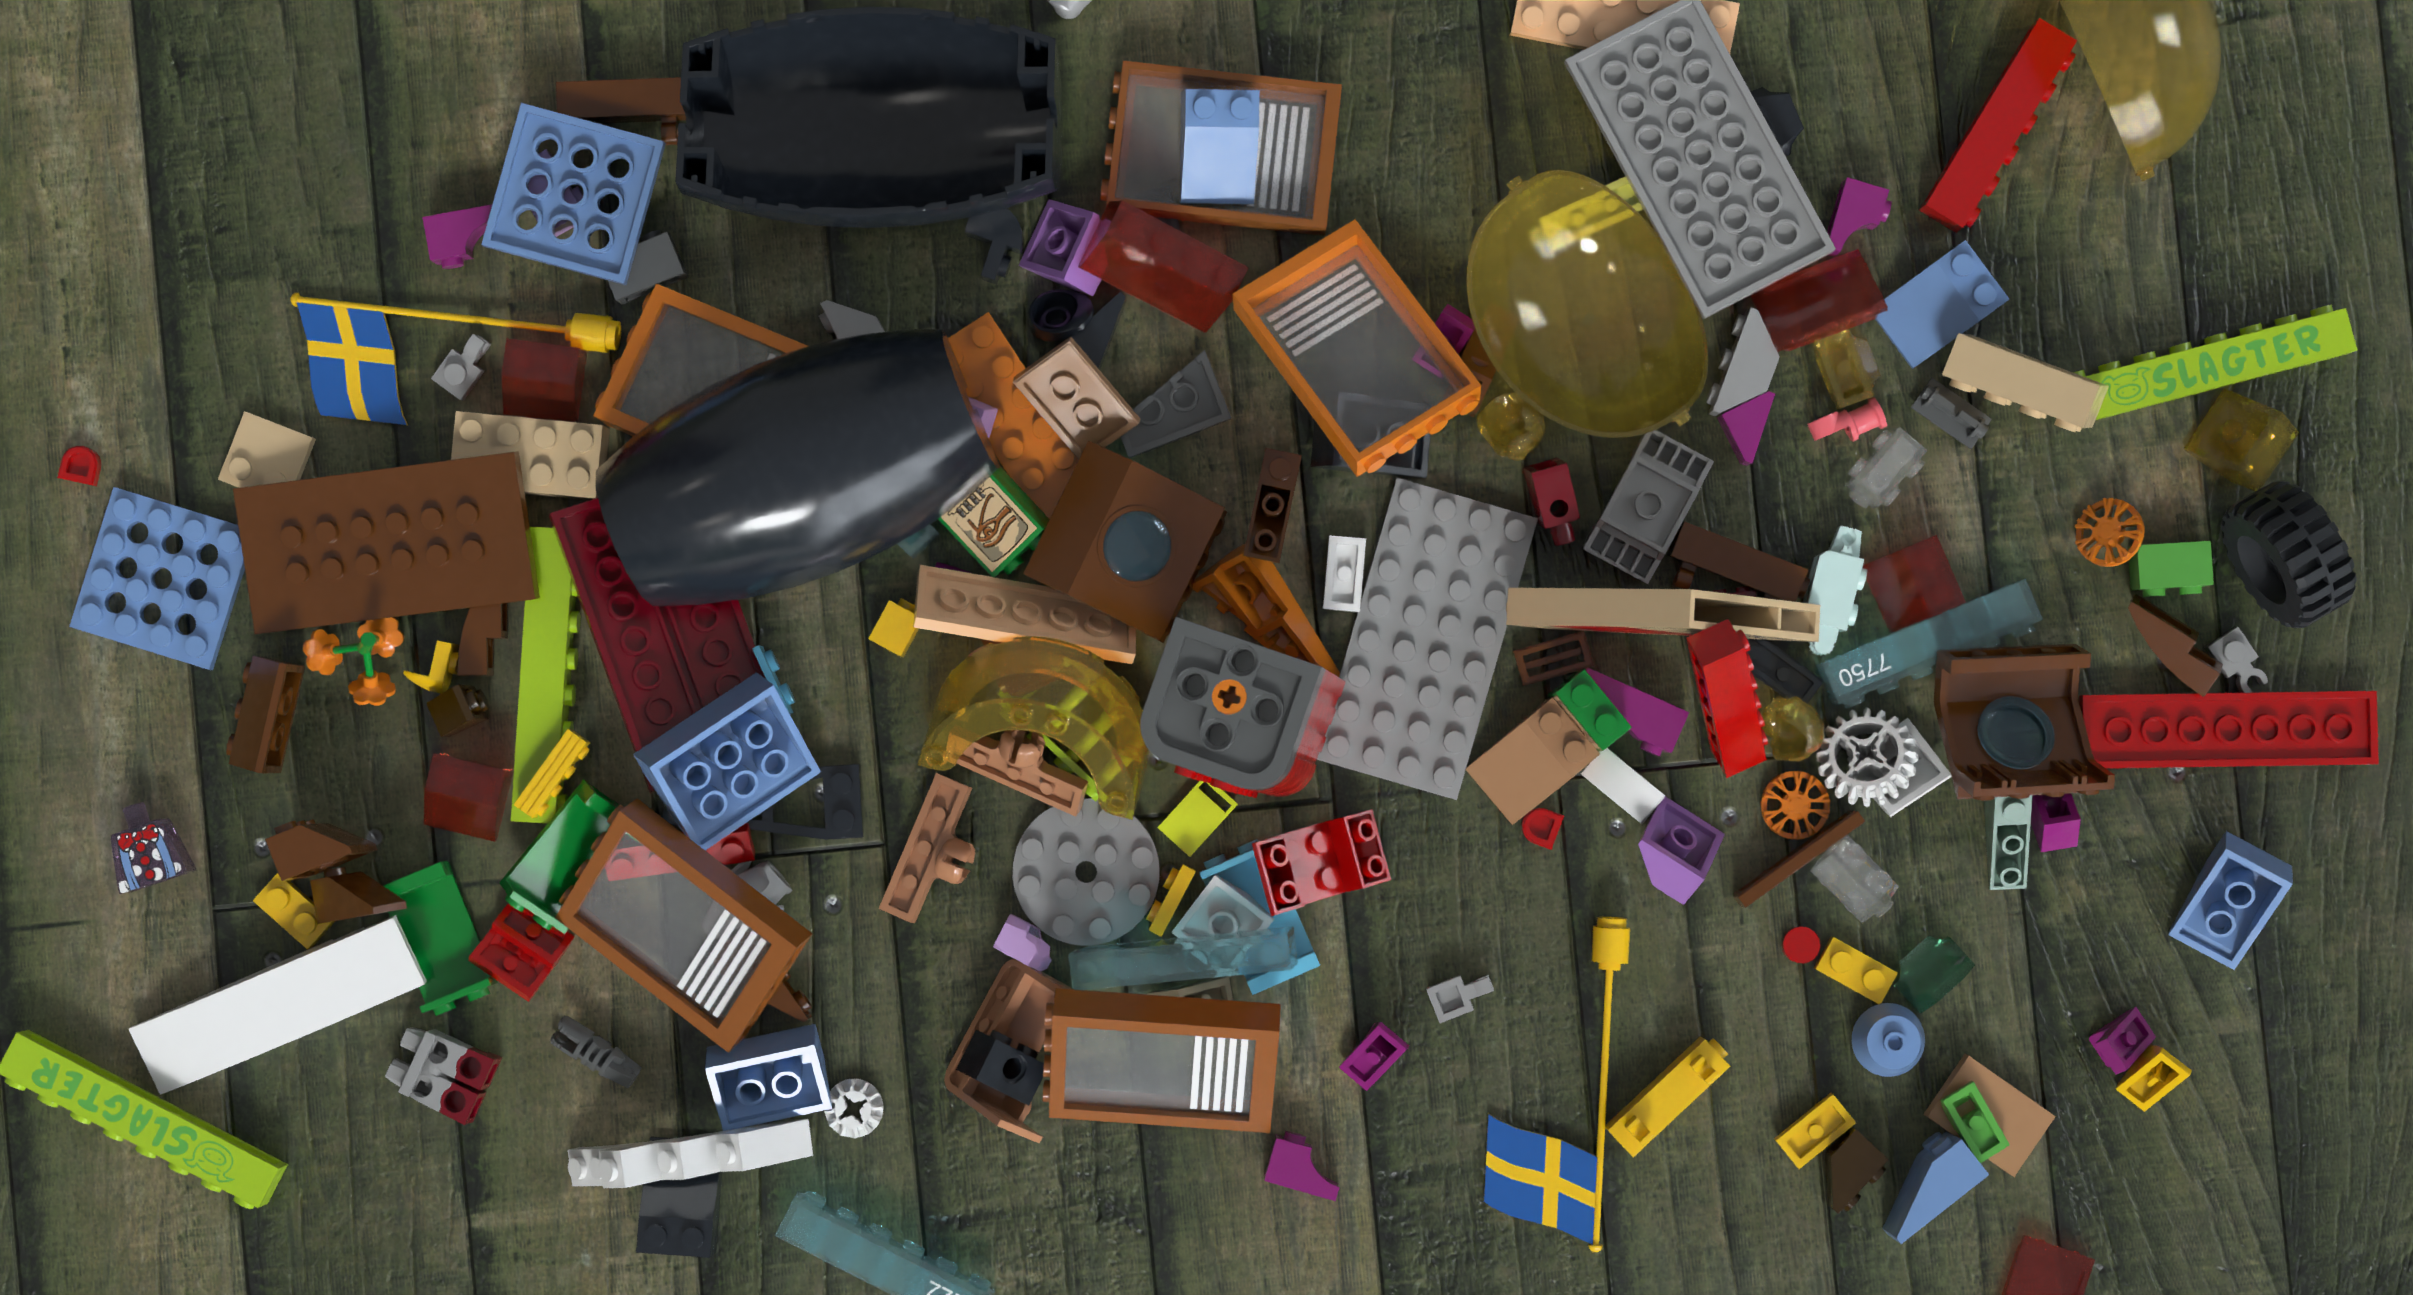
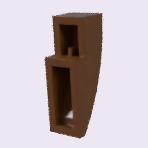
[2128,593,2223,697]
[457,603,508,676]

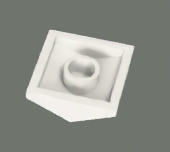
[1847,718,1952,817]
[1171,874,1274,977]

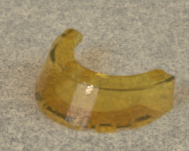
[917,636,1151,820]

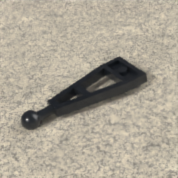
[662,764,864,840]

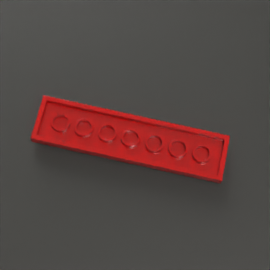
[2079,691,2379,768]

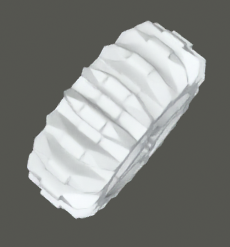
[1816,707,1918,807]

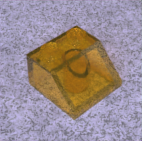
[2183,388,2299,492]

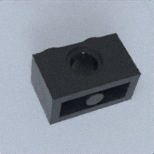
[956,1030,1044,1106]

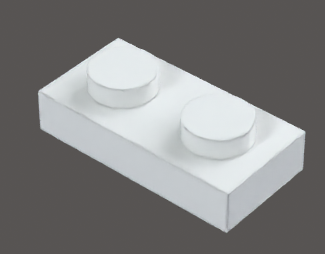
[1323,535,1366,612]

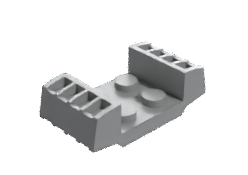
[1583,426,1714,584]

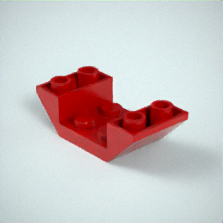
[1252,809,1391,916]

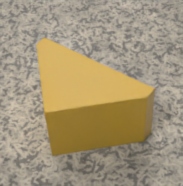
[2116,1044,2192,1112]

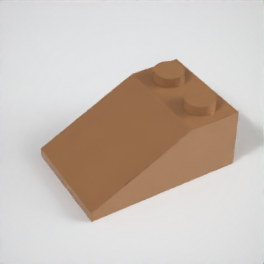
[1466,697,1600,825]

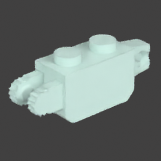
[1802,526,1867,656]

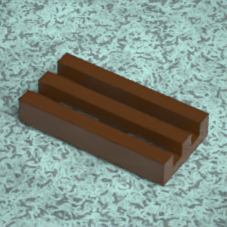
[1512,631,1594,686]

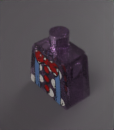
[110,802,197,894]

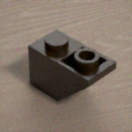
[426,684,489,737]
[1825,1127,1889,1214]

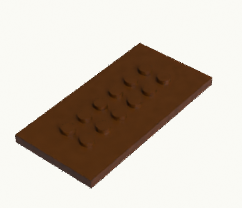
[233,451,540,634]

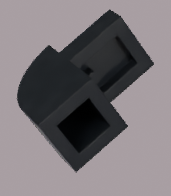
[965,208,1024,285]

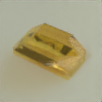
[1812,327,1881,410]

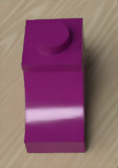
[1827,177,1892,257]
[422,204,493,269]
[2031,793,2081,852]
[1264,1131,1339,1201]

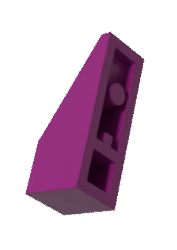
[1585,668,1689,757]

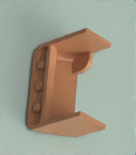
[944,959,1073,1143]

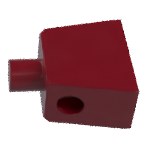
[1522,457,1580,546]

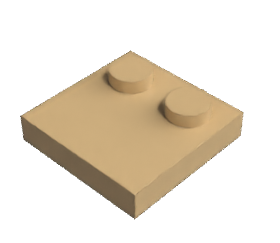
[218,411,316,488]

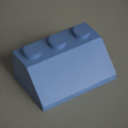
[705,1024,832,1131]

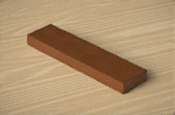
[1733,810,1865,908]

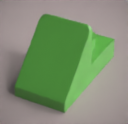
[1940,1081,2010,1163]

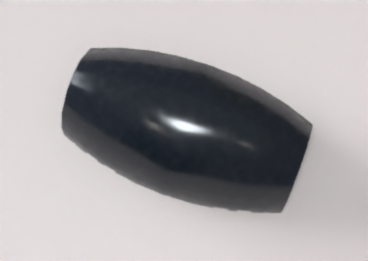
[675,7,1063,228]
[595,329,1000,606]

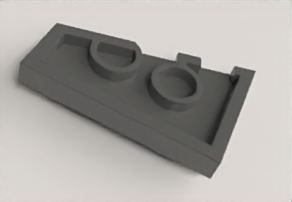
[1121,350,1231,459]

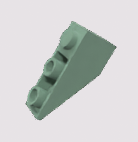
[1984,795,2032,890]

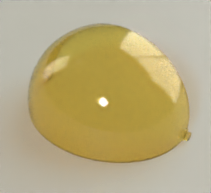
[2059,0,2221,182]
[1467,170,1708,438]

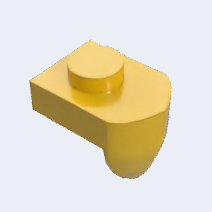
[403,640,459,694]

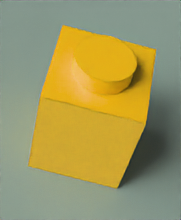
[868,598,919,657]

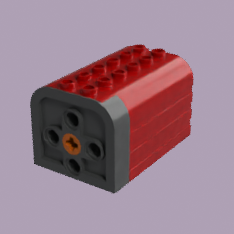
[1140,617,1346,799]

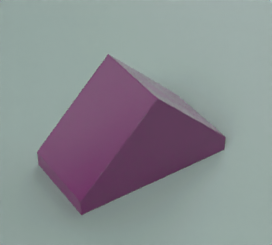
[1717,391,1775,466]

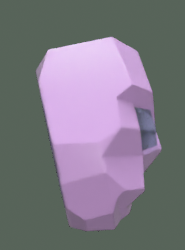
[993,914,1052,972]

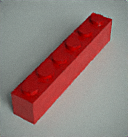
[1919,18,2077,233]
[1686,619,1768,778]

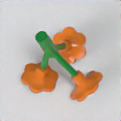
[303,617,404,706]

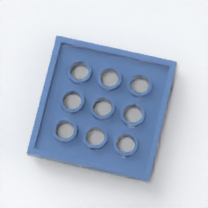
[481,103,666,285]
[69,487,245,670]

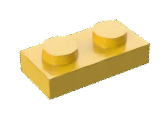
[1146,864,1196,937]
[253,873,335,949]
[1814,936,1898,1004]
[1774,1093,1856,1169]

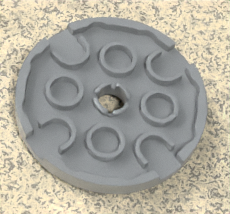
[1013,798,1160,946]

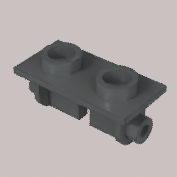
[1911,378,1992,449]

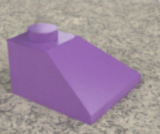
[1019,199,1108,296]
[1638,796,1725,905]

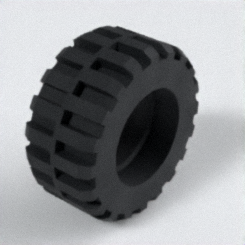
[2221,481,2357,628]

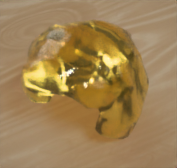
[1476,392,1546,461]
[1761,696,1825,761]

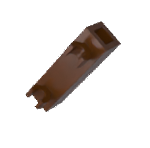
[556,77,686,145]
[1667,521,1810,602]

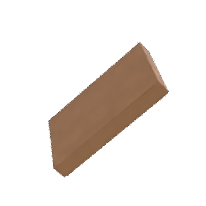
[1013,336,1140,459]
[1923,1054,2056,1177]

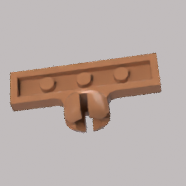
[944,723,1089,817]
[879,773,975,923]

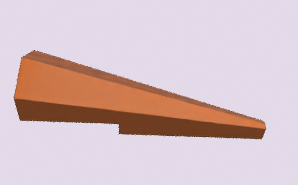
[1192,543,1340,677]

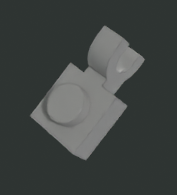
[431,334,491,401]
[1426,975,1494,1023]

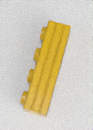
[514,729,590,818]

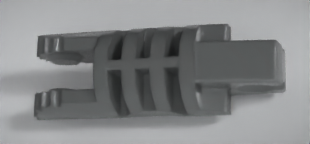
[550,1015,642,1088]

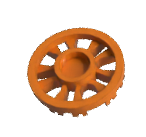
[2075,498,2145,567]
[1760,771,1830,840]

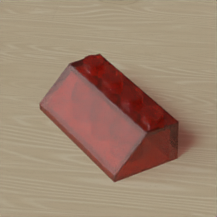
[1078,200,1249,333]

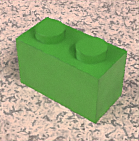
[2128,541,2214,597]

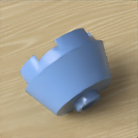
[1852,1003,1925,1077]

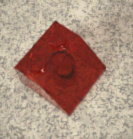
[501,338,587,422]
[1862,535,1966,633]
[424,753,514,842]

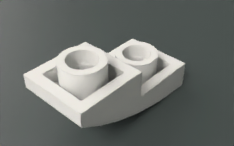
[1581,748,1665,824]

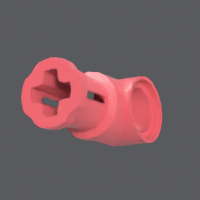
[1807,397,1887,442]

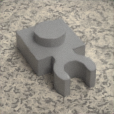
[2204,627,2268,693]

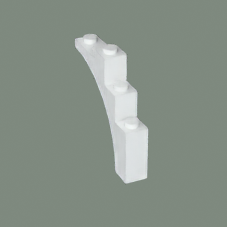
[568,1119,813,1188]

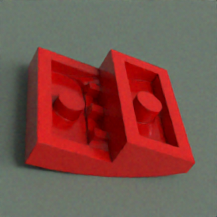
[468,903,575,1002]

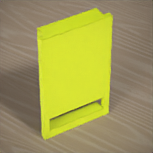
[1157,781,1238,857]

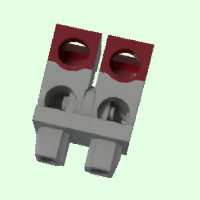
[385,1027,503,1125]

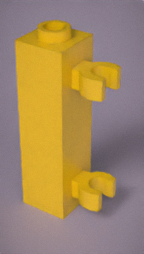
[1605,1036,1730,1157]

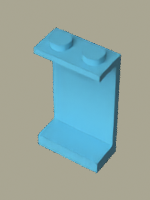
[1199,839,1320,995]

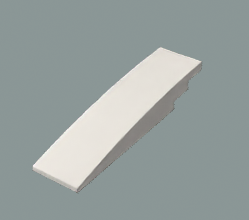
[129,915,427,1095]

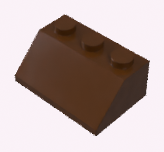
[226,656,305,773]
[265,819,378,881]

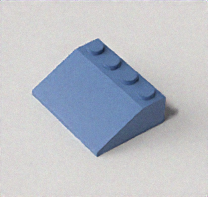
[633,673,821,850]

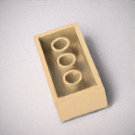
[1942,333,2109,432]
[451,411,610,500]

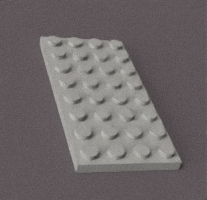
[1564,0,1836,319]
[1317,478,1538,800]

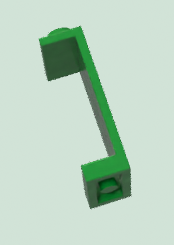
[499,779,639,934]
[383,861,498,1016]

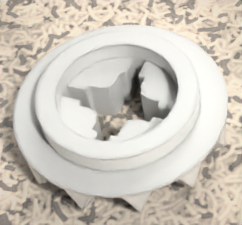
[824,1079,883,1138]

